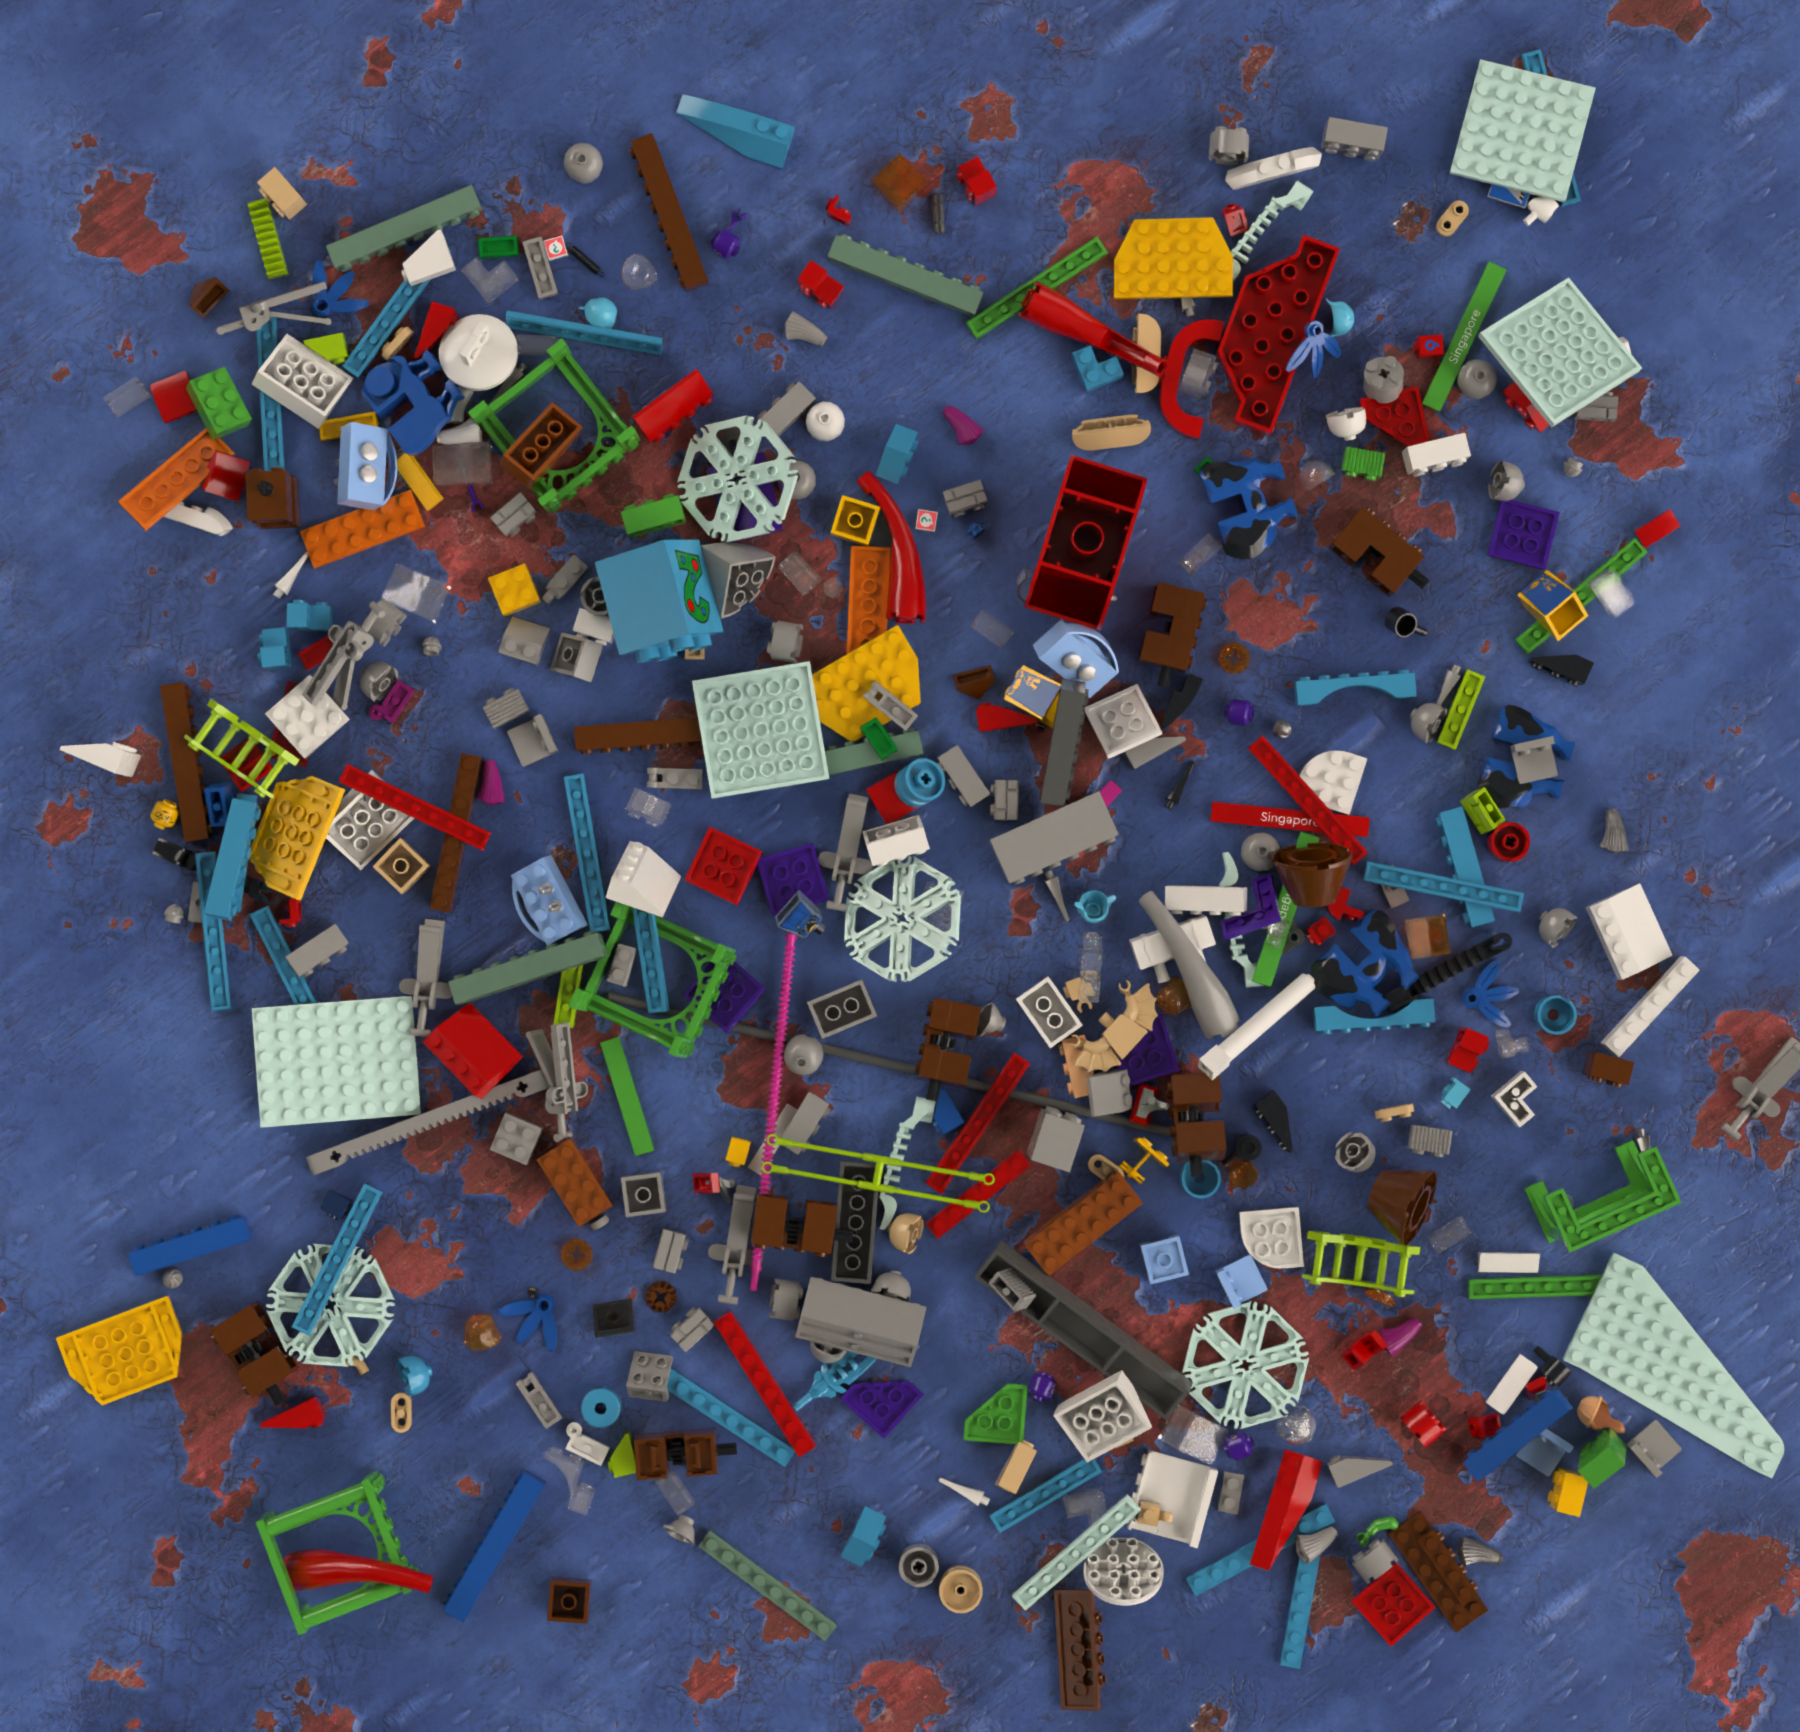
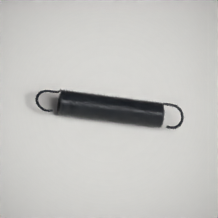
[565,242,604,277]

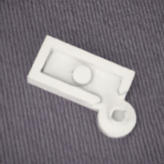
[565,1422,610,1466]

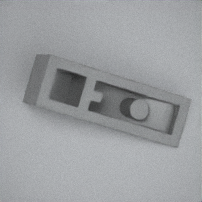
[1123,737,1186,770]
[1326,1455,1393,1488]

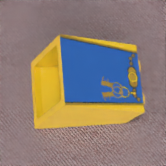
[1517,570,1588,641]
[1004,665,1061,729]

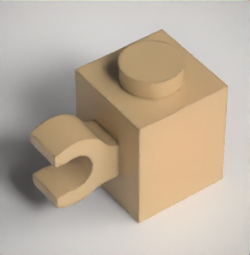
[1063,974,1095,1013]
[1136,1500,1173,1527]

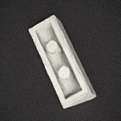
[1478,1252,1540,1273]
[1486,1354,1538,1415]

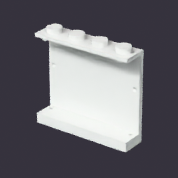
[1127,1450,1218,1548]

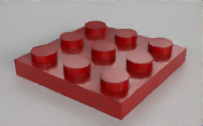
[684,826,763,905]
[1351,1562,1436,1647]

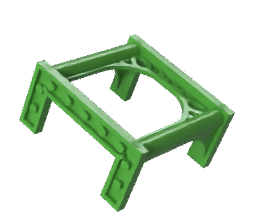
[468,338,640,513]
[568,902,737,1058]
[1523,1140,1682,1253]
[256,1470,419,1635]

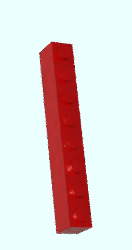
[714,1309,816,1457]

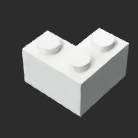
[1491,1071,1537,1128]

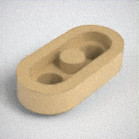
[1436,200,1469,237]
[381,326,414,361]
[1374,1103,1415,1122]
[1088,1154,1124,1180]
[391,1392,412,1433]

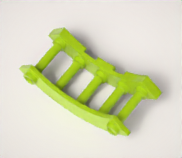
[184,699,300,799]
[1302,1231,1420,1297]

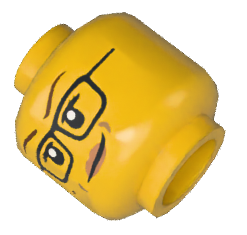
[150,799,180,830]

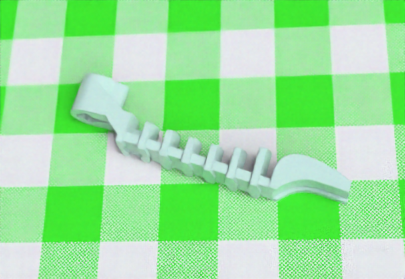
[1231,181,1314,282]
[1219,852,1264,988]
[880,1096,936,1230]

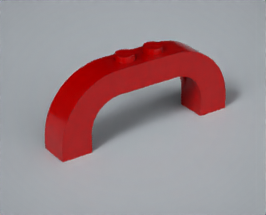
[1158,319,1224,440]

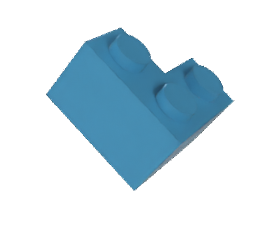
[1071,345,1124,393]
[876,424,919,484]
[287,600,333,631]
[257,627,292,670]
[840,1506,886,1567]

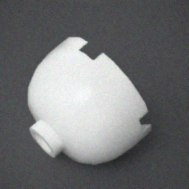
[805,401,845,442]
[1326,407,1366,441]

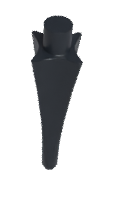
[1164,761,1195,810]

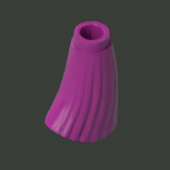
[942,405,984,445]
[476,760,505,805]
[1380,1317,1422,1357]

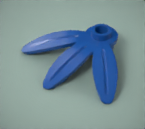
[311,259,370,317]
[1286,321,1341,378]
[1462,959,1519,1028]
[497,1294,557,1352]

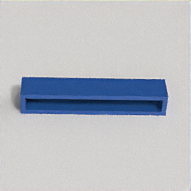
[128,1214,252,1276]
[1463,1389,1573,1482]

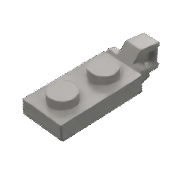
[542,554,589,604]

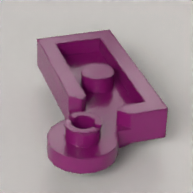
[369,680,415,724]

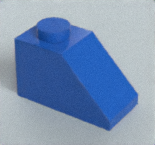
[204,781,235,827]
[932,1088,964,1134]

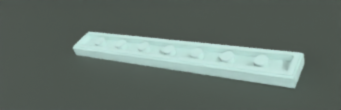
[1012,1494,1141,1611]

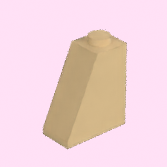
[994,1440,1037,1494]

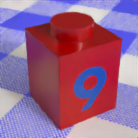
[1413,334,1444,359]

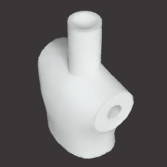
[1523,196,1558,226]

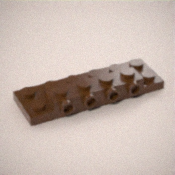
[1388,1511,1489,1633]
[1054,1589,1106,1711]

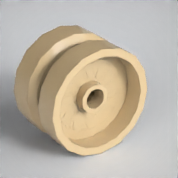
[939,1565,983,1613]

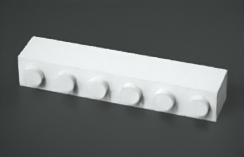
[1600,956,1699,1057]

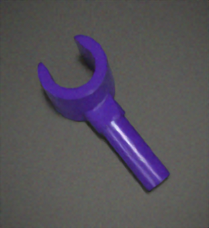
[726,208,747,232]
[467,485,483,513]

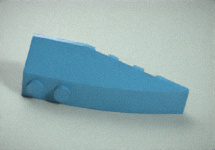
[676,94,795,169]

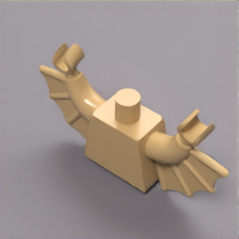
[1069,980,1158,1073]

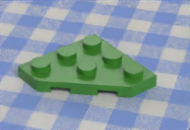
[963,1383,1028,1444]

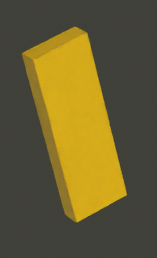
[319,411,379,442]
[397,453,444,511]

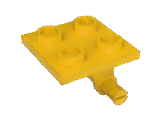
[1119,1138,1169,1185]

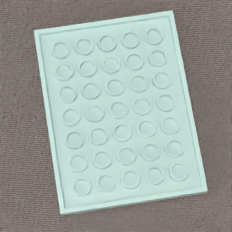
[252,996,421,1128]

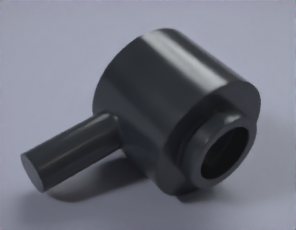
[1385,607,1428,638]
[1221,1134,1262,1167]
[1533,1346,1572,1387]

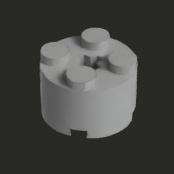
[1209,126,1249,165]
[1363,356,1404,403]
[362,599,407,647]
[767,621,803,664]
[769,1278,803,1321]
[1352,1539,1399,1584]
[899,1543,939,1587]

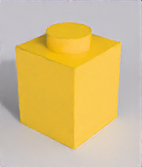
[725,1136,752,1168]

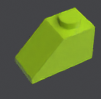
[303,333,349,365]
[608,1431,636,1478]

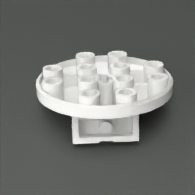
[439,314,518,391]
[1083,1538,1164,1606]

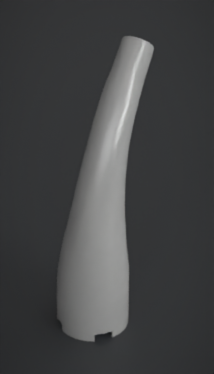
[1138,891,1241,1039]

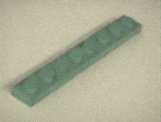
[698,1529,838,1641]

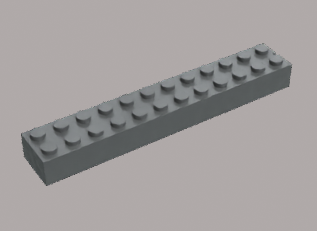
[974,1240,1193,1420]

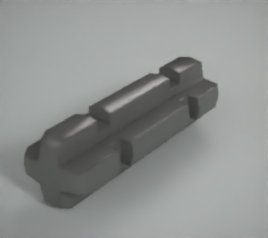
[932,194,944,234]

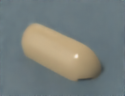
[1132,314,1161,393]
[1072,415,1151,451]

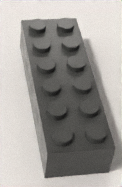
[1040,678,1089,806]
[831,1160,878,1284]

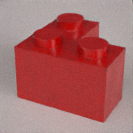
[955,157,997,206]
[797,260,844,309]
[1502,382,1549,433]
[1446,1027,1490,1073]

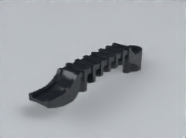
[152,837,283,906]
[1383,932,1512,1011]

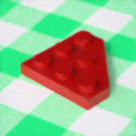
[1359,386,1430,447]

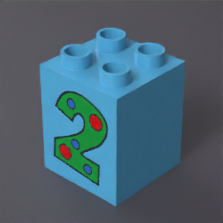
[595,540,724,663]

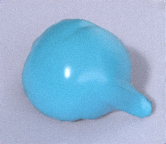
[579,297,617,329]
[1326,298,1354,337]
[1074,890,1117,923]

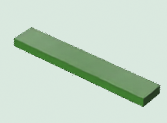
[600,1037,655,1156]

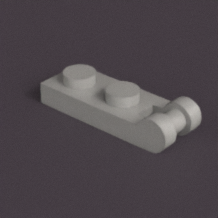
[863,680,918,731]
[647,768,703,789]
[516,1371,563,1429]

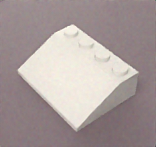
[252,334,353,429]
[60,742,141,777]
[326,770,414,870]
[606,841,681,917]
[1585,883,1672,980]
[1053,1370,1152,1462]

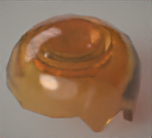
[1228,1160,1258,1190]

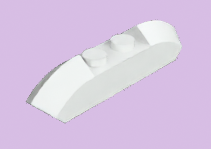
[1225,147,1322,190]
[164,501,233,536]

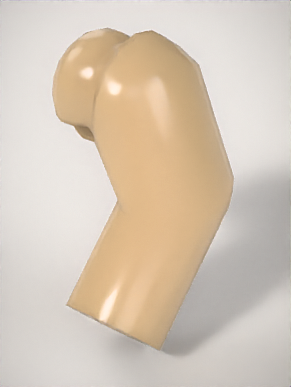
[346,1355,369,1375]

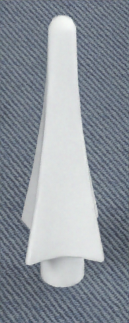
[273,552,309,599]
[939,1478,990,1506]

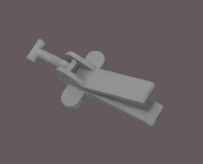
[216,281,331,335]
[302,601,385,710]
[818,794,873,912]
[399,919,453,1037]
[526,1022,588,1142]
[1721,1037,1800,1141]
[708,1184,763,1305]

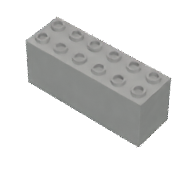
[989,791,1119,886]
[1027,1105,1085,1172]
[795,1277,926,1367]

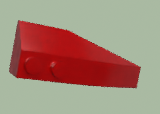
[1250,1449,1323,1571]

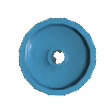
[894,758,945,807]

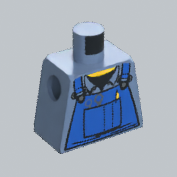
[775,890,825,938]

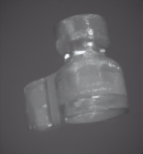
[1261,918,1290,948]
[1495,1029,1529,1059]

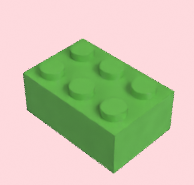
[186,367,252,441]
[621,494,687,539]
[1578,1427,1626,1489]

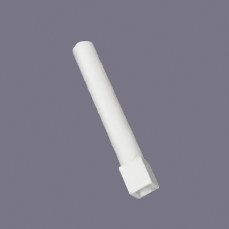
[1198,973,1315,1080]

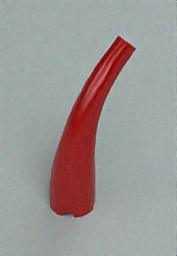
[1018,281,1168,377]
[857,471,927,624]
[283,1549,434,1593]

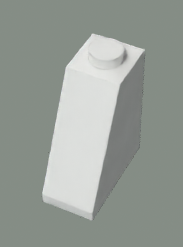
[401,229,456,286]

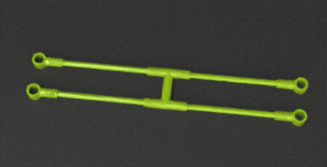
[762,1134,995,1213]

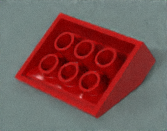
[633,369,714,444]
[422,1003,523,1099]

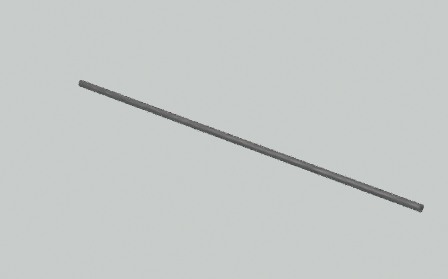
[607,992,1174,1138]

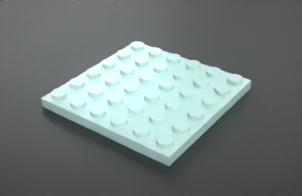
[1449,59,1596,202]
[1478,278,1642,428]
[692,661,829,799]

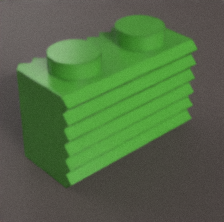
[1340,447,1385,481]

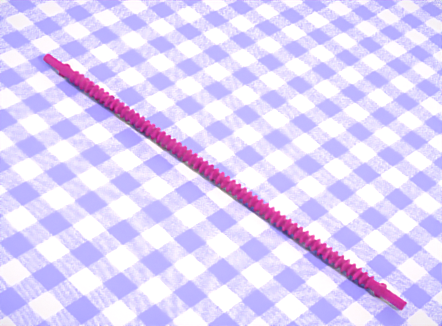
[750,932,797,1291]

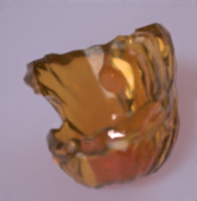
[1155,975,1192,1016]
[464,1313,501,1351]

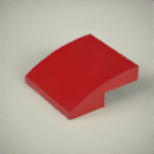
[149,370,197,424]
[201,450,250,501]
[220,737,273,792]
[866,769,918,824]

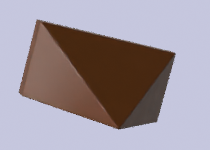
[189,277,230,319]
[952,665,995,700]

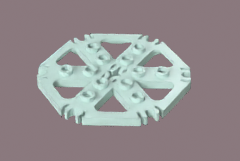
[678,415,798,542]
[844,856,961,982]
[266,1244,395,1367]
[1182,1301,1309,1429]

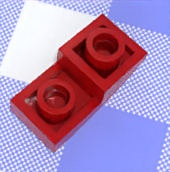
[1635,509,1680,548]

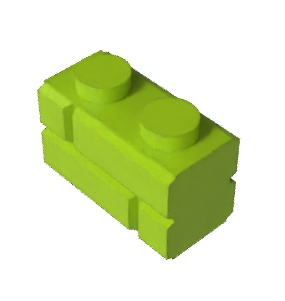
[1460,787,1505,834]

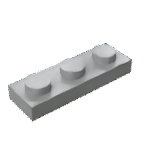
[522,237,558,300]

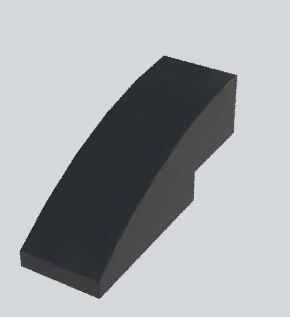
[1160,674,1203,730]

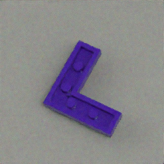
[1220,873,1282,940]

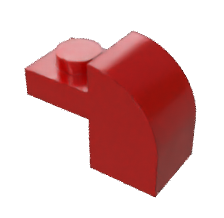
[1326,887,1364,922]
[1341,1330,1388,1370]

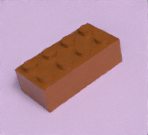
[499,402,583,489]
[537,1138,614,1227]

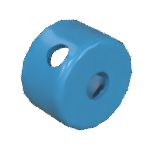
[1534,995,1577,1035]
[1180,1161,1221,1199]
[581,1386,622,1428]

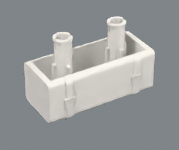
[1129,914,1216,983]

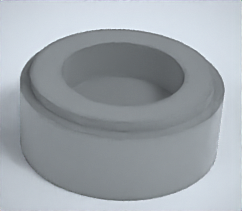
[589,1214,609,1231]

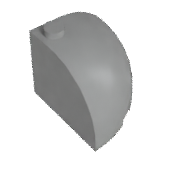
[701,542,776,619]

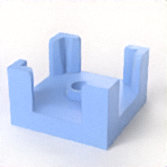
[1139,1234,1189,1285]

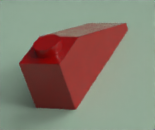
[414,301,458,361]
[975,702,1038,732]
[260,1396,327,1429]

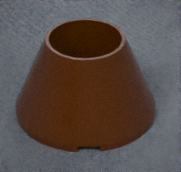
[1272,843,1352,907]
[1367,1170,1437,1245]

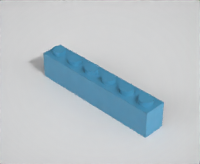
[204,798,261,921]
[1435,806,1495,928]

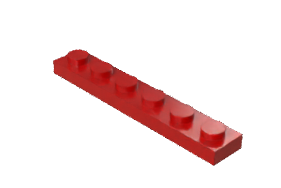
[925,1150,1031,1239]

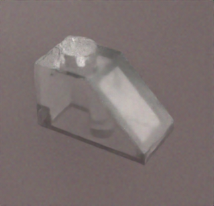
[1178,533,1223,576]

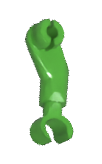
[1356,1516,1399,1547]

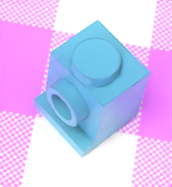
[1440,1077,1471,1109]

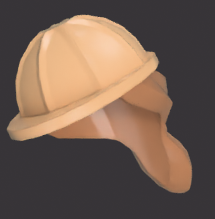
[1577,1396,1625,1434]

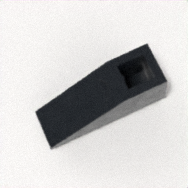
[1527,655,1594,687]
[1254,1090,1293,1153]

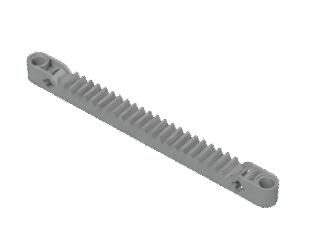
[306,1069,550,1176]

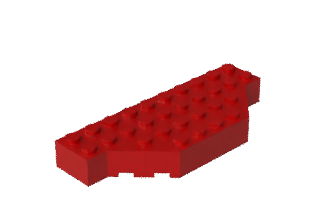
[1216,235,1340,437]

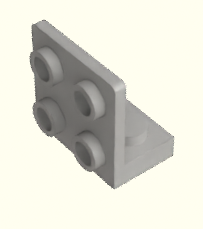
[507,714,559,767]
[1510,736,1558,784]
[626,1351,673,1402]
[1626,1420,1681,1478]

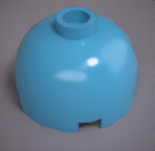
[397,1355,432,1397]

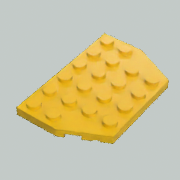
[1114,217,1233,300]
[812,625,921,742]
[249,776,345,901]
[56,1295,183,1405]

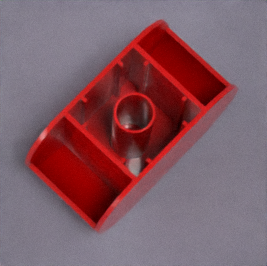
[1024,454,1148,631]

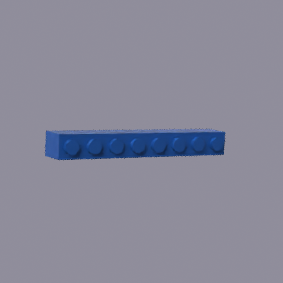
[443,1470,546,1623]

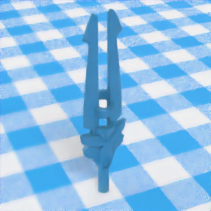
[792,1351,877,1411]

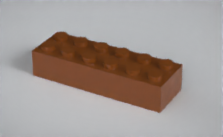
[1023,1169,1143,1276]

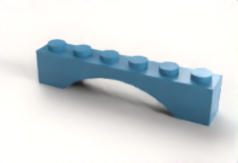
[1294,670,1417,706]
[1312,998,1435,1035]

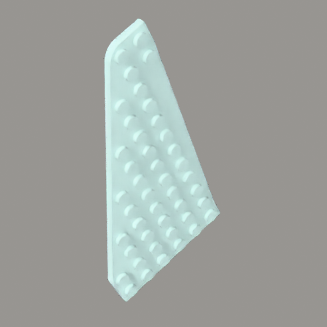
[1563,1252,1784,1478]

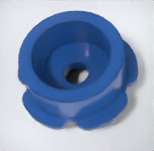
[967,521,985,539]

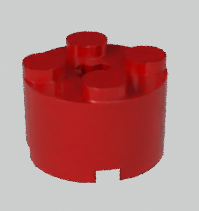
[1487,822,1530,862]
[1400,1400,1447,1448]

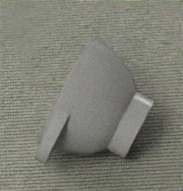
[977,1002,1006,1037]
[662,1515,695,1544]

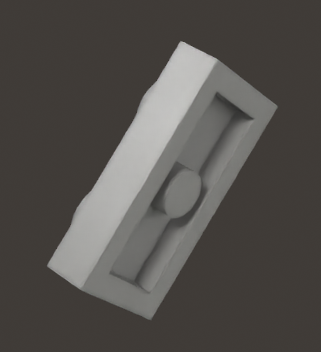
[1217,1471,1244,1514]

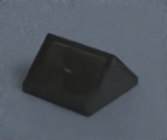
[593,1298,637,1338]

